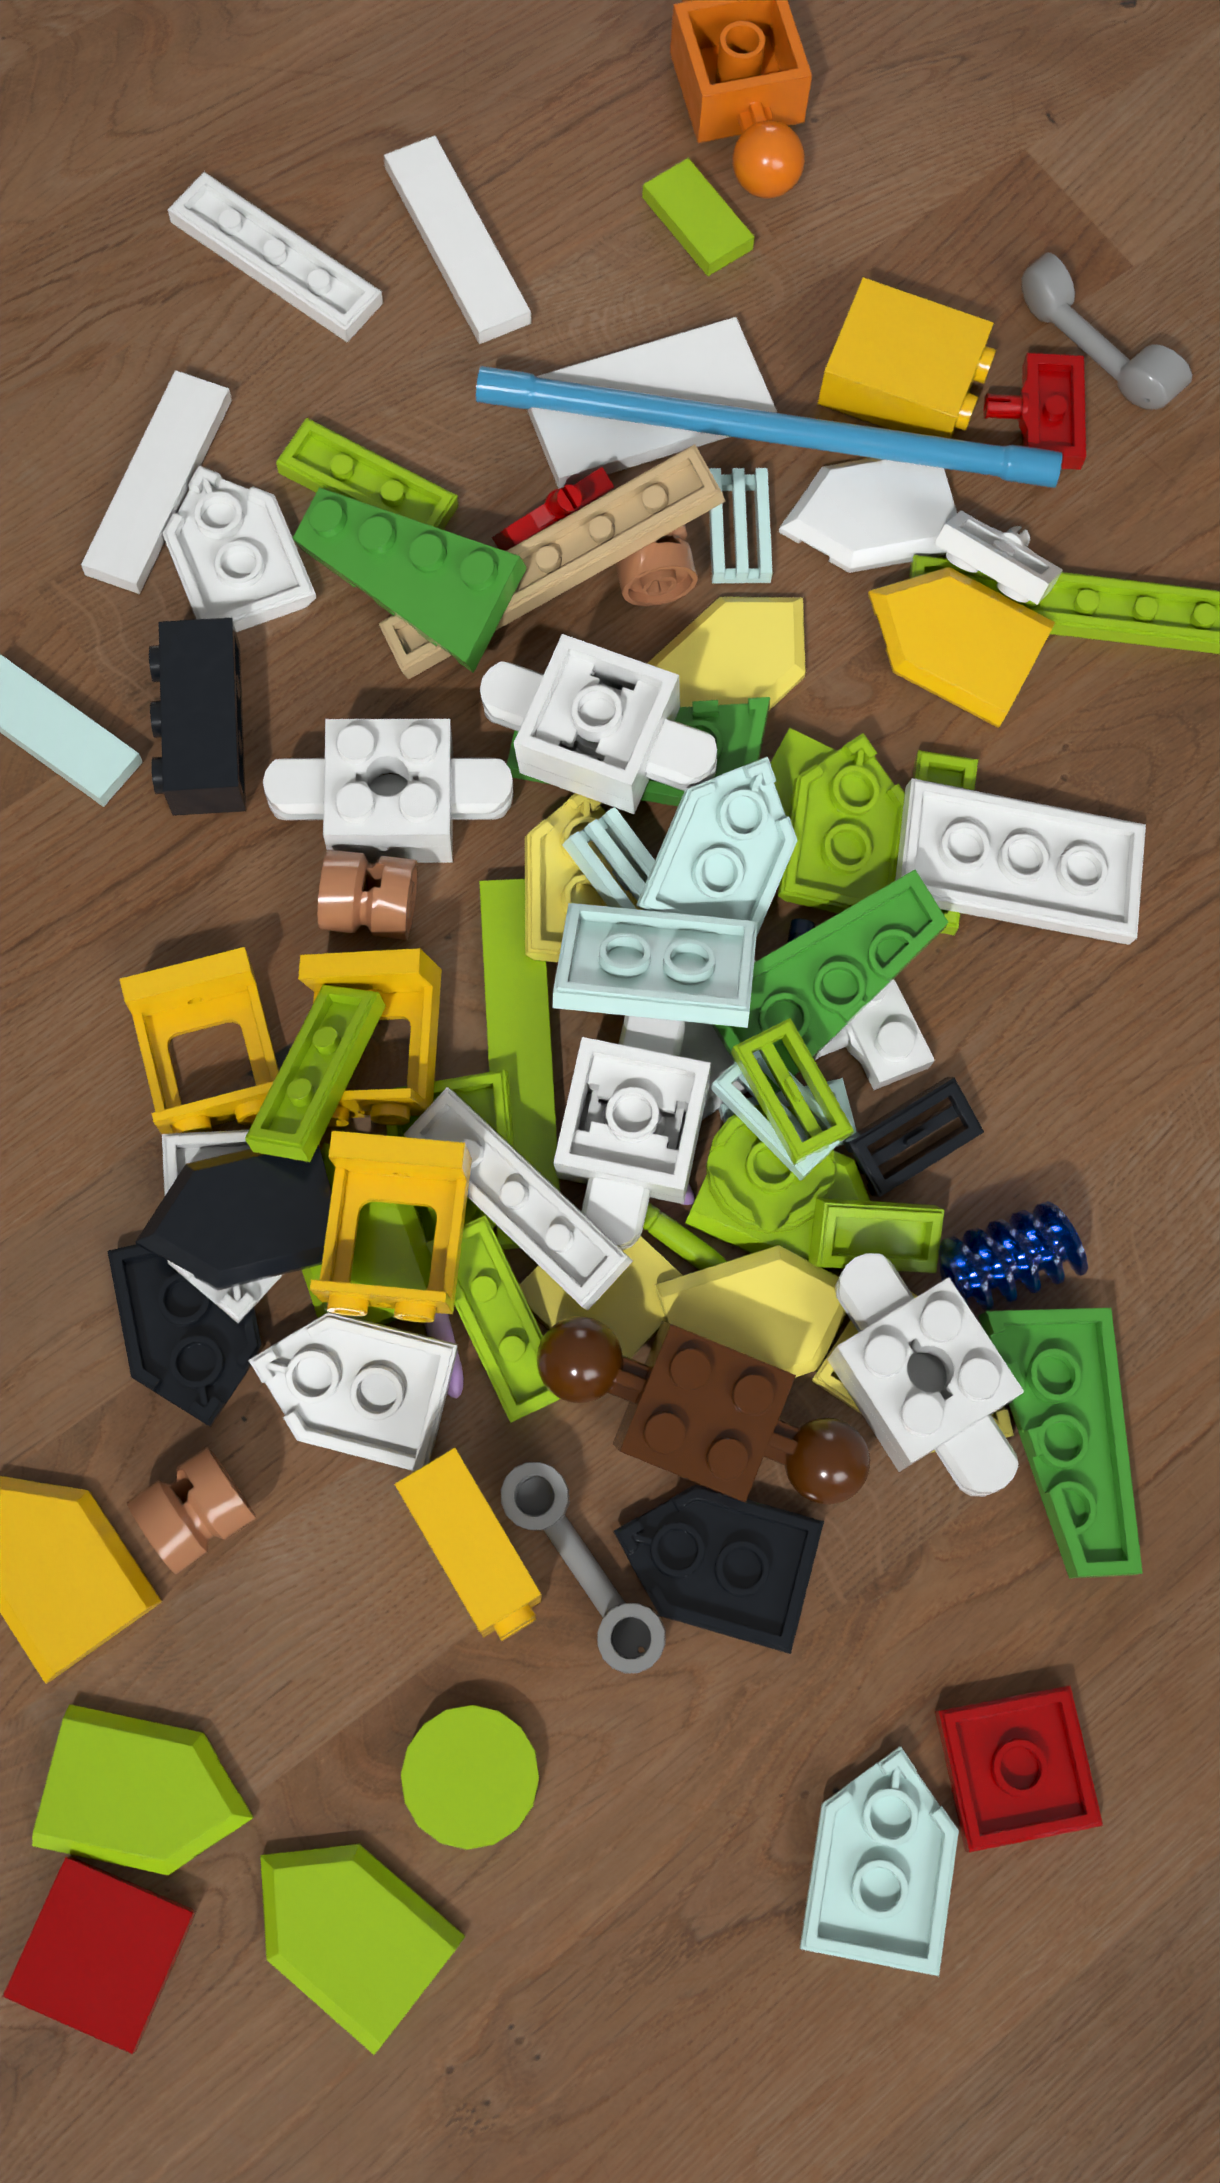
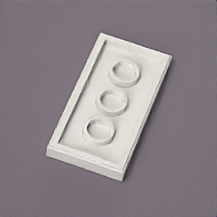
[527,317,777,489]
[895,778,1146,945]

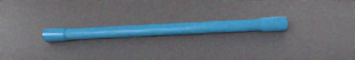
[476,366,1062,488]

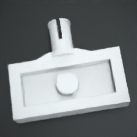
[934,510,1063,605]
[813,979,935,1090]

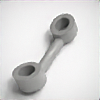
[1021,253,1192,410]
[501,1462,666,1673]

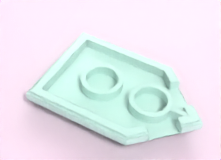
[636,757,798,937]
[799,1747,959,1976]

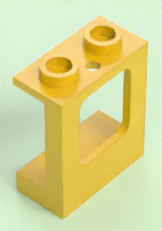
[119,947,279,1135]
[298,948,442,1127]
[310,1131,472,1323]

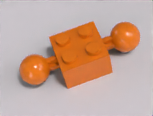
[670,0,812,199]

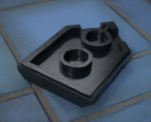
[136,1145,332,1291]
[107,1244,263,1427]
[613,1484,824,1654]

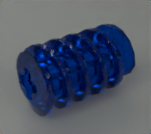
[938,1201,1089,1311]

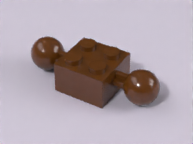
[537,1316,870,1505]

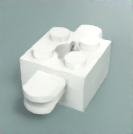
[480,634,717,814]
[263,719,513,863]
[553,1015,711,1251]
[827,1253,1024,1496]

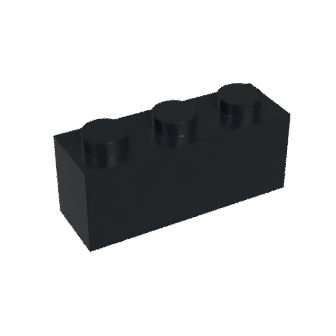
[149,618,246,816]

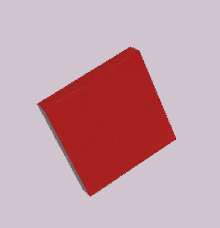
[935,1685,1103,1853]
[2,1856,197,2054]

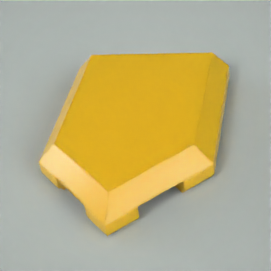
[868,567,1055,728]
[0,1476,163,1684]

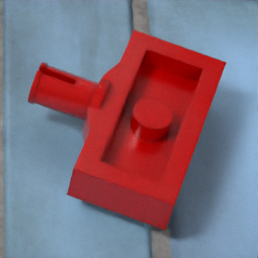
[983,353,1086,470]
[492,467,615,551]

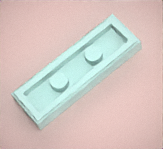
[0,654,143,807]

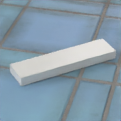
[384,136,531,344]
[168,172,383,343]
[81,370,232,594]
[404,1087,633,1310]

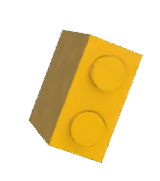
[818,277,996,439]
[395,1448,541,1641]

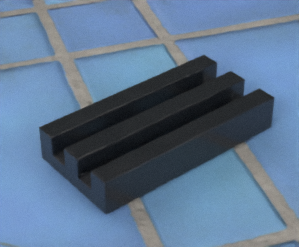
[843,1077,984,1197]

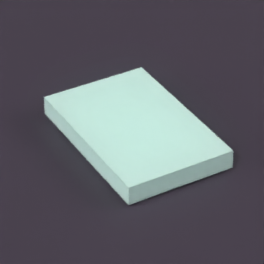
[553,903,758,1028]

